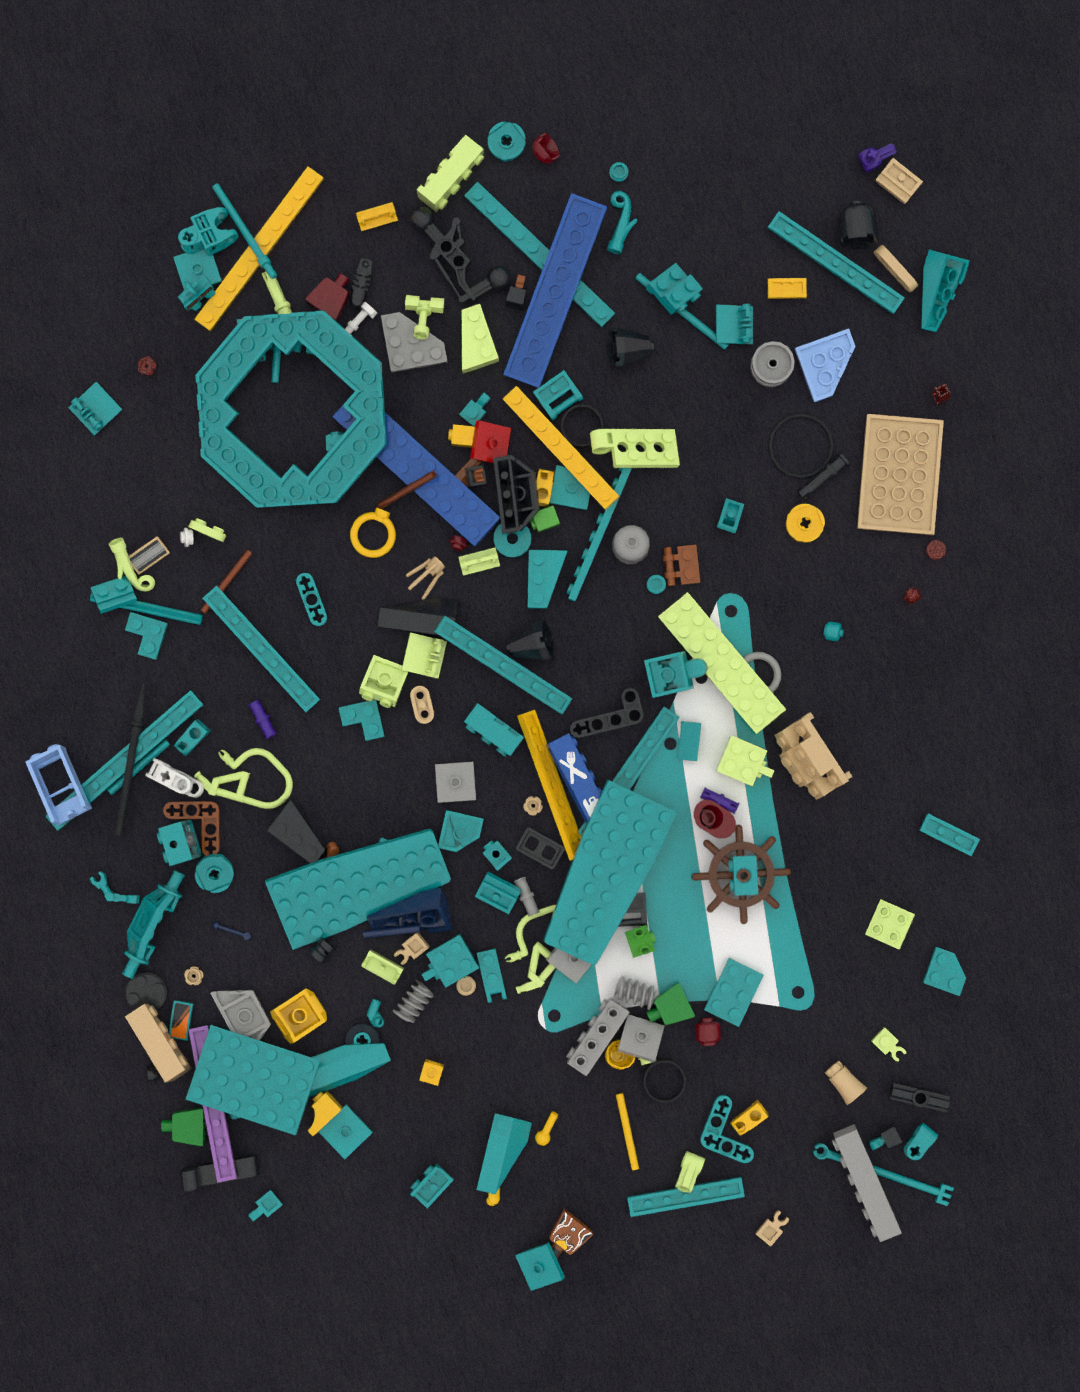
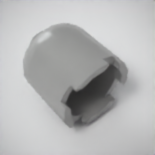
[612,525,650,564]

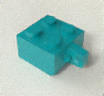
[422,933,480,988]

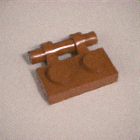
[663,545,700,586]

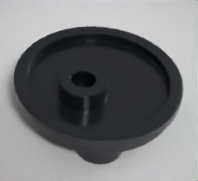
[126,972,167,1010]

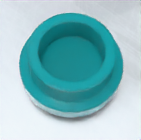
[609,162,628,182]

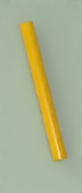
[616,1093,639,1170]

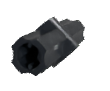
[889,1082,950,1112]

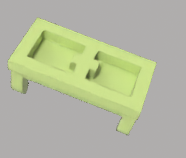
[362,950,404,985]

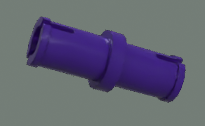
[248,700,277,739]
[700,787,740,814]

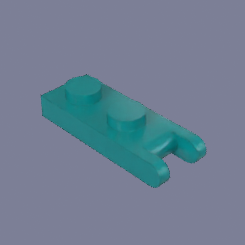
[477,948,507,1003]

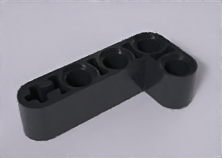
[570,688,643,738]
[180,1155,259,1191]

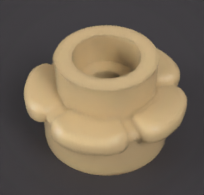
[524,796,543,815]
[184,966,203,985]

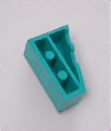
[464,703,524,756]

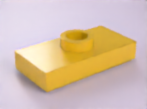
[768,278,807,299]

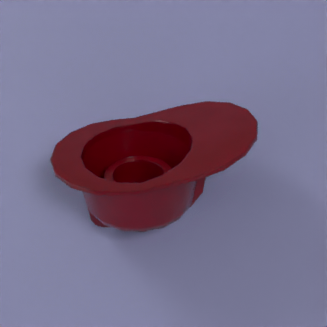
[694,800,736,839]

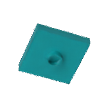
[173,249,222,290]
[549,465,590,510]
[318,1104,373,1159]
[515,1243,565,1291]

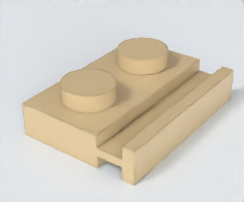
[875,158,923,205]

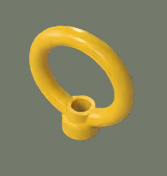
[350,507,396,558]

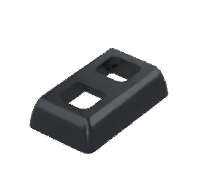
[516,828,565,869]

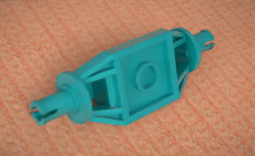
[122,870,185,979]

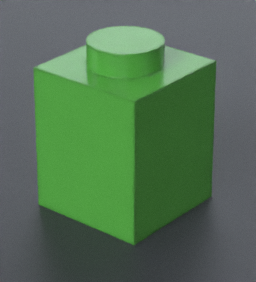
[530,506,560,533]

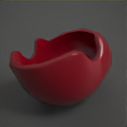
[532,133,560,164]

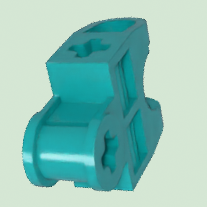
[178,207,238,256]

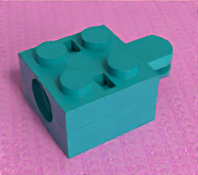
[644,651,707,698]

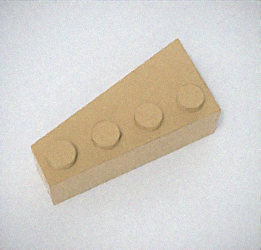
[125,1004,192,1083]

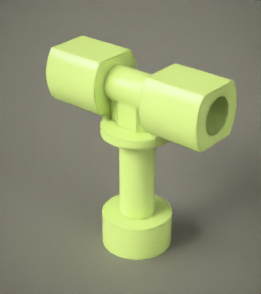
[405,295,444,339]

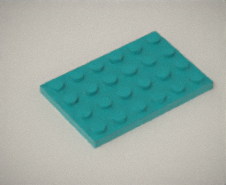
[186,1025,321,1135]

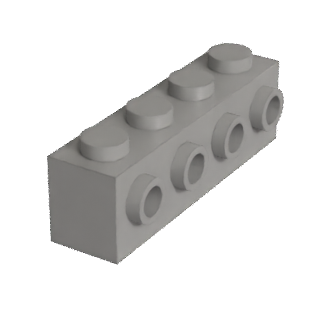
[566,997,630,1076]

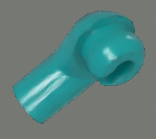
[367,999,384,1028]

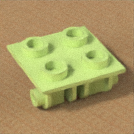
[402,633,447,679]
[865,899,915,950]

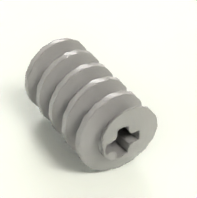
[613,976,656,1010]
[393,980,434,1023]

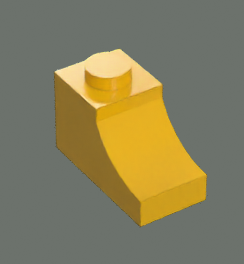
[308,1091,343,1136]

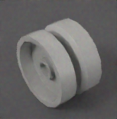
[750,341,795,387]

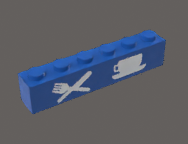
[546,733,602,824]

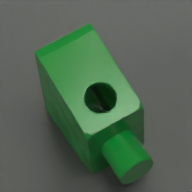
[646,982,695,1025]
[161,1107,206,1146]

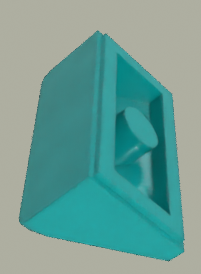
[677,721,701,761]

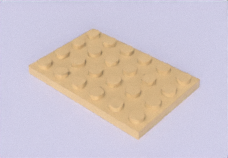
[857,414,944,535]

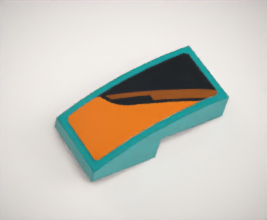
[169,1000,194,1041]

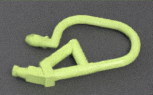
[194,748,293,809]
[505,905,556,994]

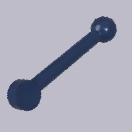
[212,922,251,940]

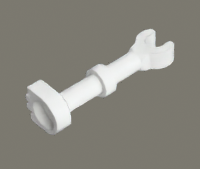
[345,301,377,334]

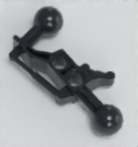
[410,207,511,303]

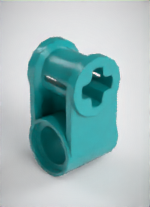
[904,1123,938,1160]

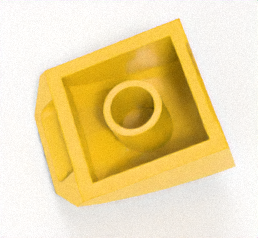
[270,988,327,1044]

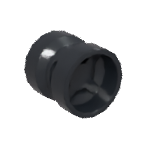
[309,937,336,964]

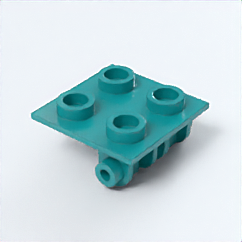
[716,304,753,345]
[68,382,122,436]

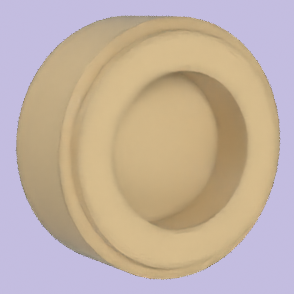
[457,976,476,996]

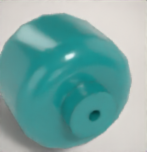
[824,621,844,642]

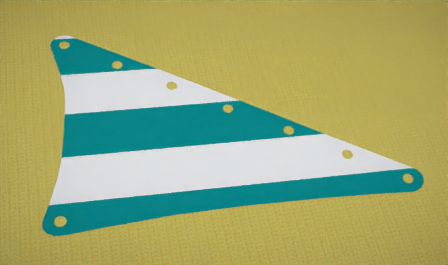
[538,593,815,1032]

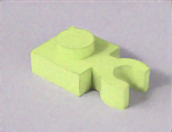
[871,1027,906,1062]

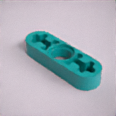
[296,573,328,626]

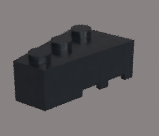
[267,799,327,863]

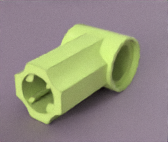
[675,1151,705,1193]

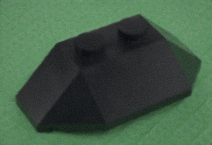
[493,455,540,534]

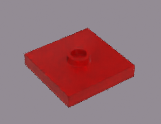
[470,420,511,464]

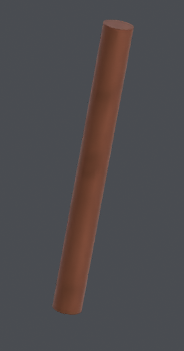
[378,471,437,509]
[200,550,253,614]

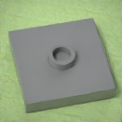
[435,762,476,803]
[546,948,591,983]
[617,1014,664,1063]

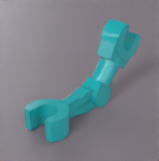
[90,871,140,904]

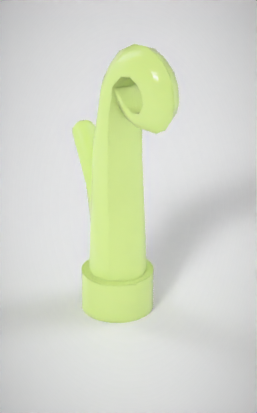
[109,538,155,592]

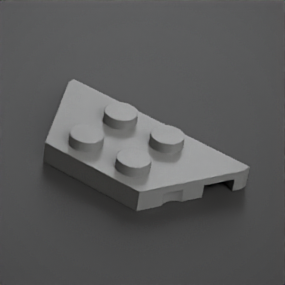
[210,990,271,1041]

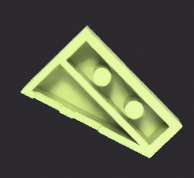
[462,304,499,374]

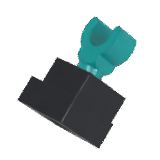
[869,1123,902,1150]

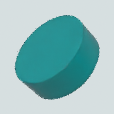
[647,575,666,594]

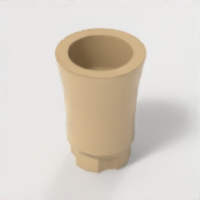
[825,1061,867,1105]

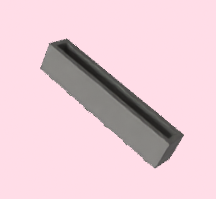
[832,1124,902,1242]

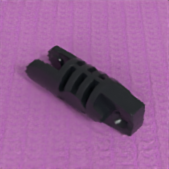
[350,258,372,308]

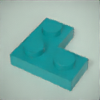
[125,612,168,660]
[339,700,385,741]

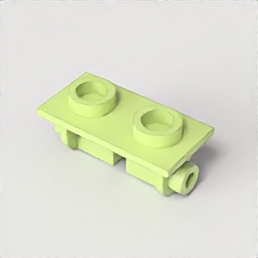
[459,547,500,576]

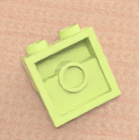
[359,655,408,708]

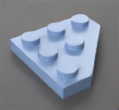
[794,329,855,403]

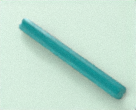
[90,592,203,625]

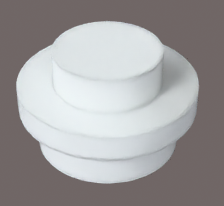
[180,528,193,547]

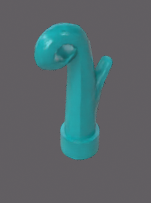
[607,191,638,254]

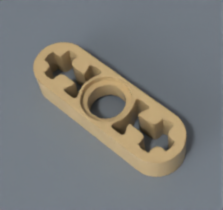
[874,245,918,293]

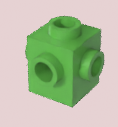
[625,925,656,958]

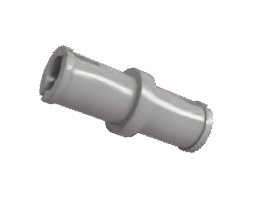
[514,877,540,917]

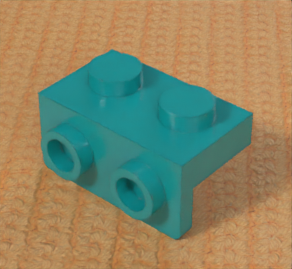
[410,1163,454,1209]

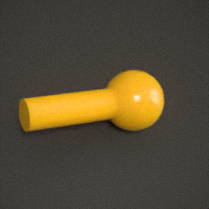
[535,1111,558,1146]

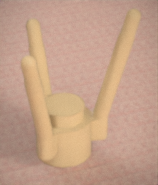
[406,556,445,600]

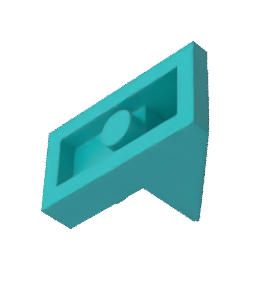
[717,498,744,533]

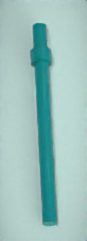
[212,183,277,279]
[635,273,729,350]

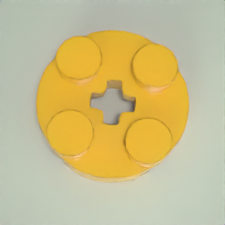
[786,504,825,543]

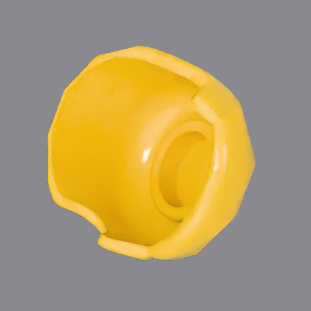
[605,1040,635,1070]

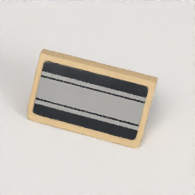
[129,536,170,575]

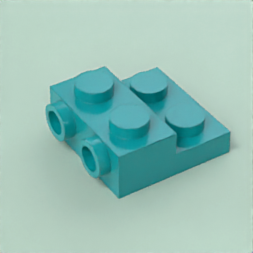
[647,263,703,315]

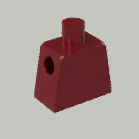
[305,273,350,322]

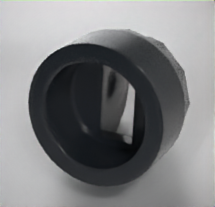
[147,1066,160,1082]

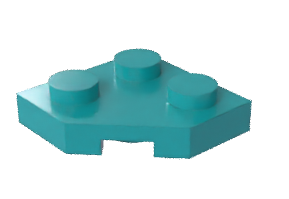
[438,810,484,852]
[922,946,966,996]

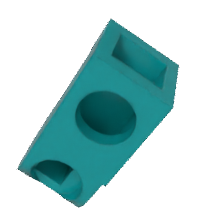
[174,719,211,757]

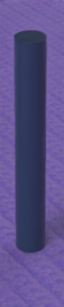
[363,924,421,939]

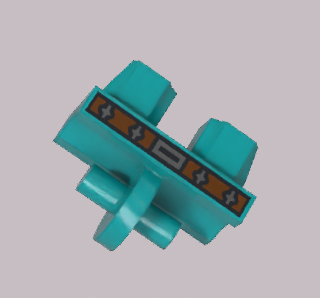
[178,274,215,311]

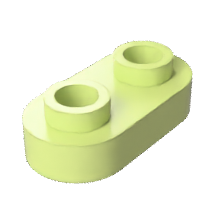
[188,518,226,542]

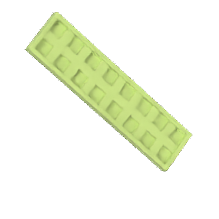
[658,592,786,735]

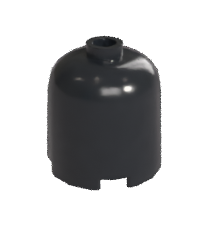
[839,201,878,249]

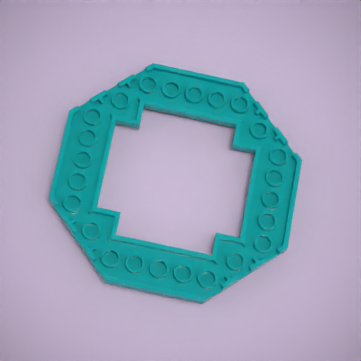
[195,311,387,508]

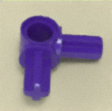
[858,144,896,173]

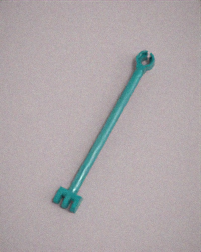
[813,1143,954,1206]

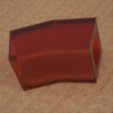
[933,383,951,404]

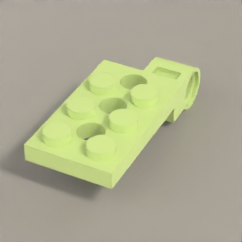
[590,429,680,468]

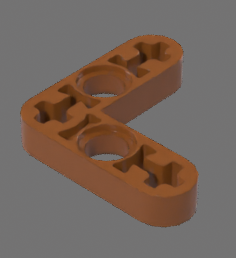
[163,801,220,856]

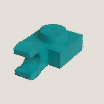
[459,393,491,427]
[248,1189,283,1221]

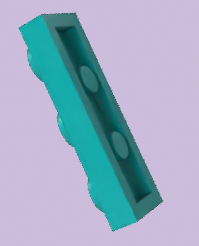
[919,813,980,856]

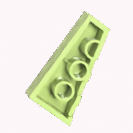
[417,135,484,212]

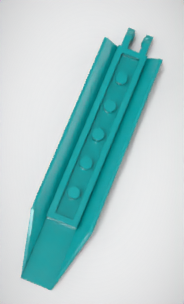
[230,1043,391,1119]

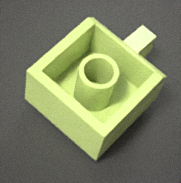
[715,736,774,786]

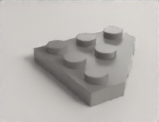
[381,312,448,373]

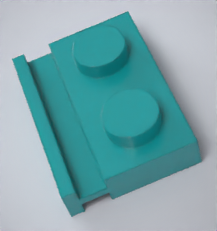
[91,576,137,614]
[475,872,522,914]

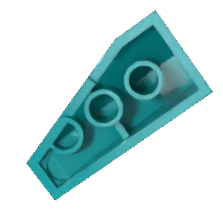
[476,1114,532,1194]

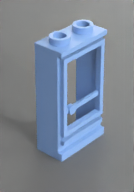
[26,744,92,826]

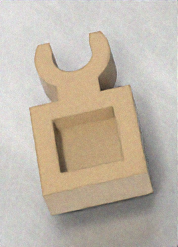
[394,932,430,965]
[756,1210,789,1246]

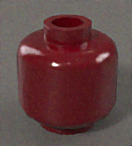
[695,1017,721,1046]

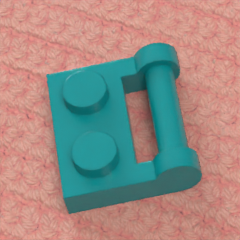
[533,370,584,421]

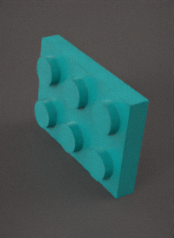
[704,958,764,1027]

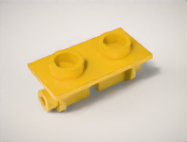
[356,202,398,231]

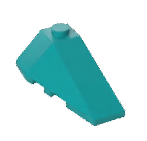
[921,250,970,332]

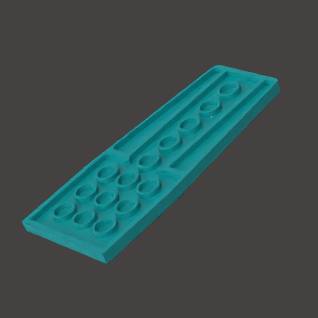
[544,780,677,965]
[265,829,451,950]

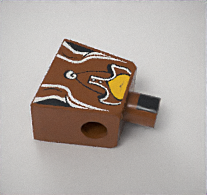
[549,1208,593,1258]

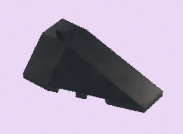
[377,597,459,636]

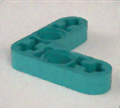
[700,1094,754,1163]

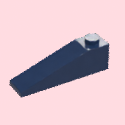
[367,888,452,933]

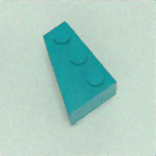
[528,550,567,609]

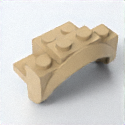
[774,712,852,800]

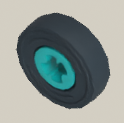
[345,1023,380,1045]

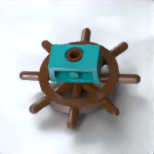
[691,824,791,924]

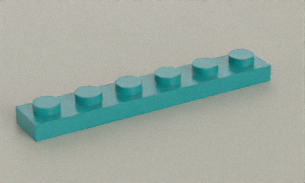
[627,1177,745,1217]

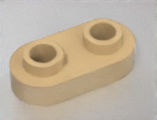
[410,686,434,724]

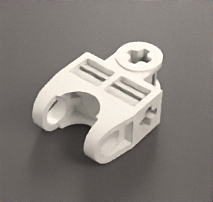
[146,758,204,798]

